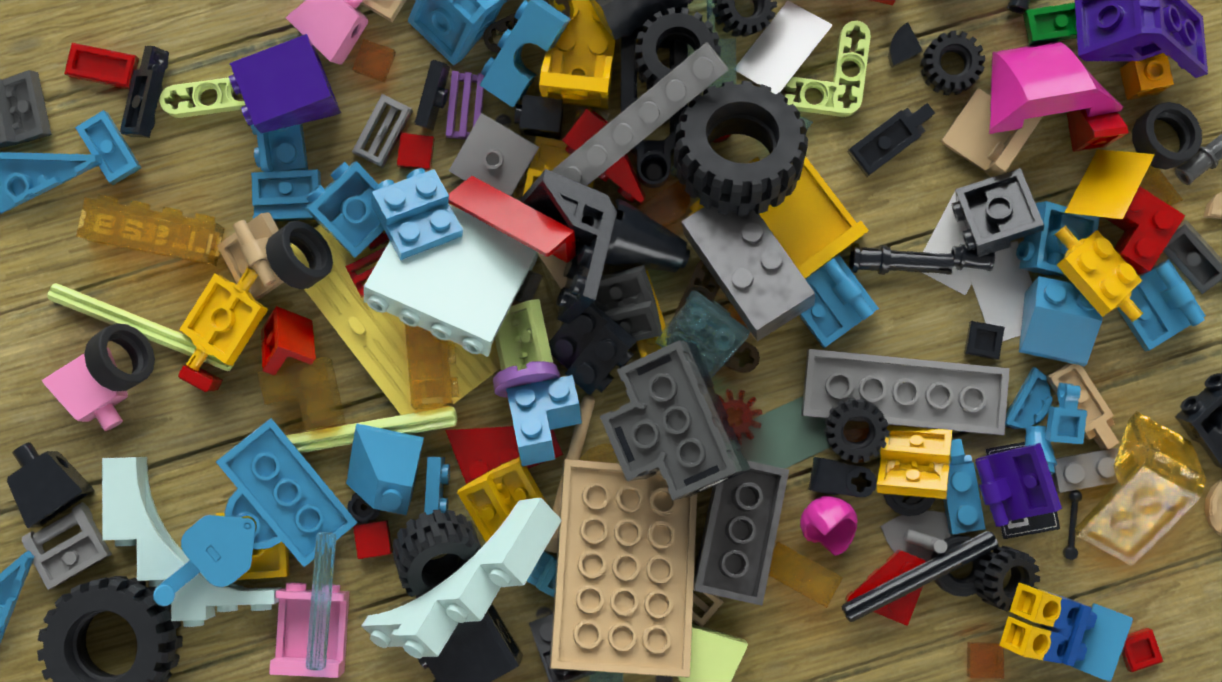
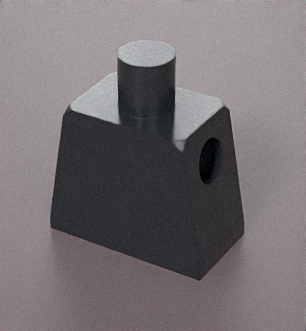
[7,442,94,528]

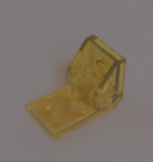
[1075,411,1207,566]

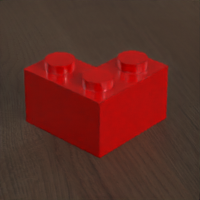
[1103,186,1186,275]

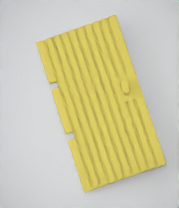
[290,224,501,434]

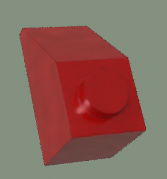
[1067,109,1129,152]

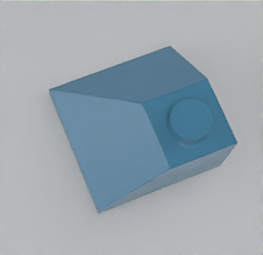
[346,423,424,515]

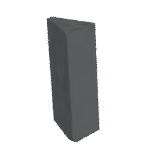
[1163,220,1222,294]

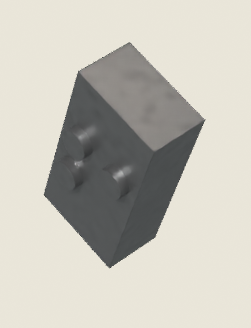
[681,206,815,341]
[693,461,789,605]

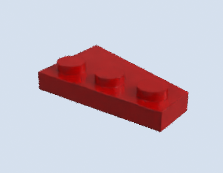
[445,426,563,484]

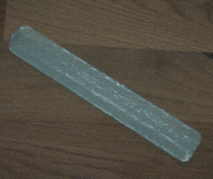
[306,532,336,671]

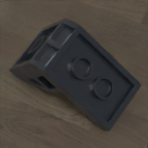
[520,169,617,324]

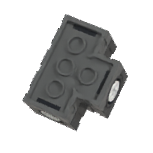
[600,340,751,500]

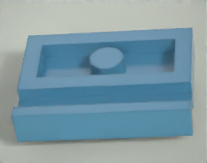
[251,169,321,221]

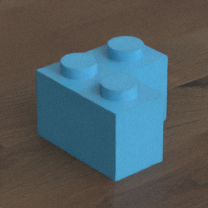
[506,375,582,466]

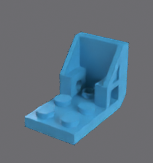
[407,0,509,65]

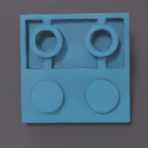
[799,255,879,348]
[1117,259,1206,351]

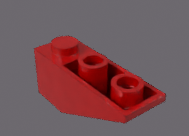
[562,107,646,203]

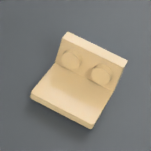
[941,89,1043,177]

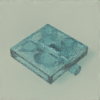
[655,290,750,378]

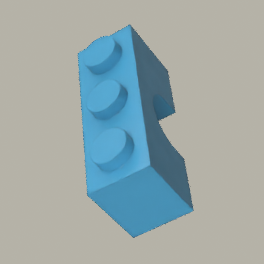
[480,0,571,108]

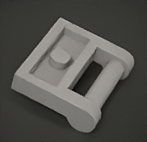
[22,502,112,590]

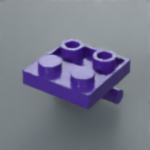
[975,443,1062,527]

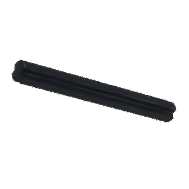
[841,531,999,622]

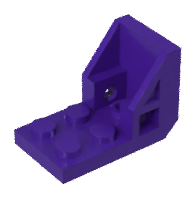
[1075,0,1208,78]

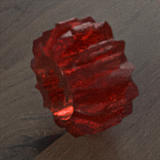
[716,389,762,445]

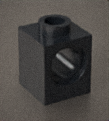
[514,95,564,139]

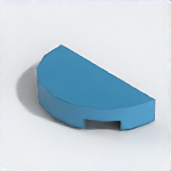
[1005,367,1053,429]

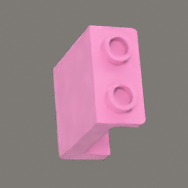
[269,582,350,678]

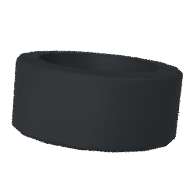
[1132,102,1202,170]
[266,221,333,289]
[84,323,155,391]

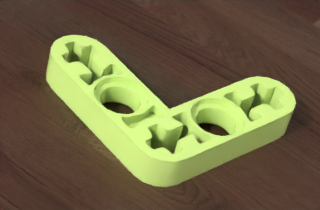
[772,20,871,117]

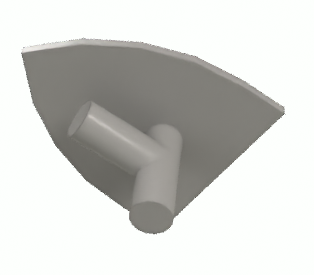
[880,510,960,561]

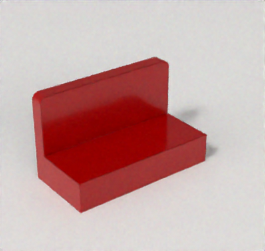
[261,306,316,376]

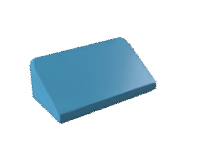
[1071,603,1133,682]

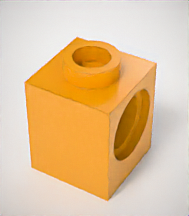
[1120,53,1174,100]

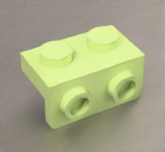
[495,299,553,371]

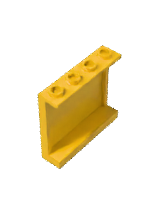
[688,156,869,279]

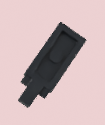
[120,46,169,138]
[847,103,935,177]

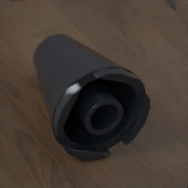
[605,199,690,273]

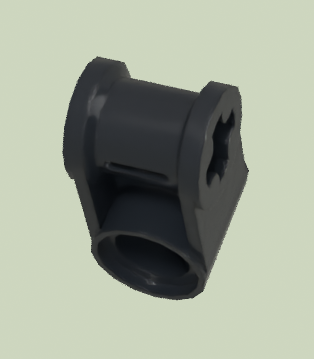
[808,457,877,497]

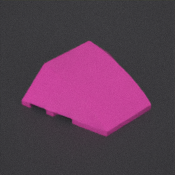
[989,41,1123,134]

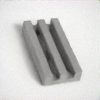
[352,94,413,168]

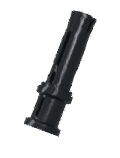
[849,243,954,275]

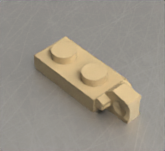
[1046,363,1120,450]

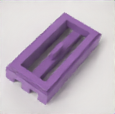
[446,71,485,139]

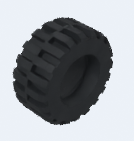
[674,81,808,216]
[37,576,183,682]

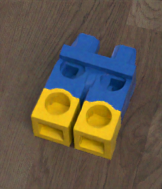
[999,583,1097,667]

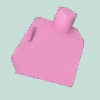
[286,0,368,65]
[42,348,128,431]

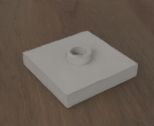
[449,113,539,196]

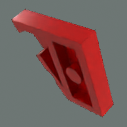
[845,549,927,626]

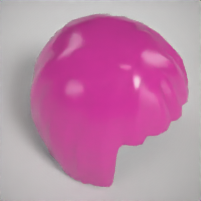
[800,496,857,556]

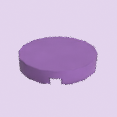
[493,361,560,398]

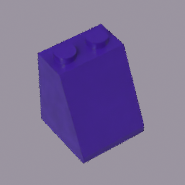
[229,34,341,133]

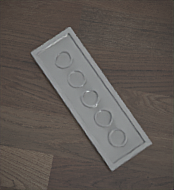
[801,349,1010,435]

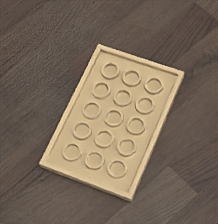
[550,459,697,677]

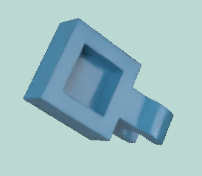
[1045,383,1087,444]

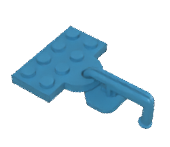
[153,418,358,606]

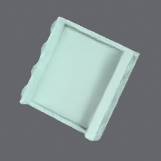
[364,205,538,357]

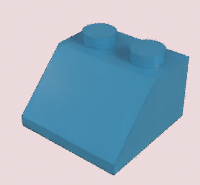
[1019,276,1103,366]

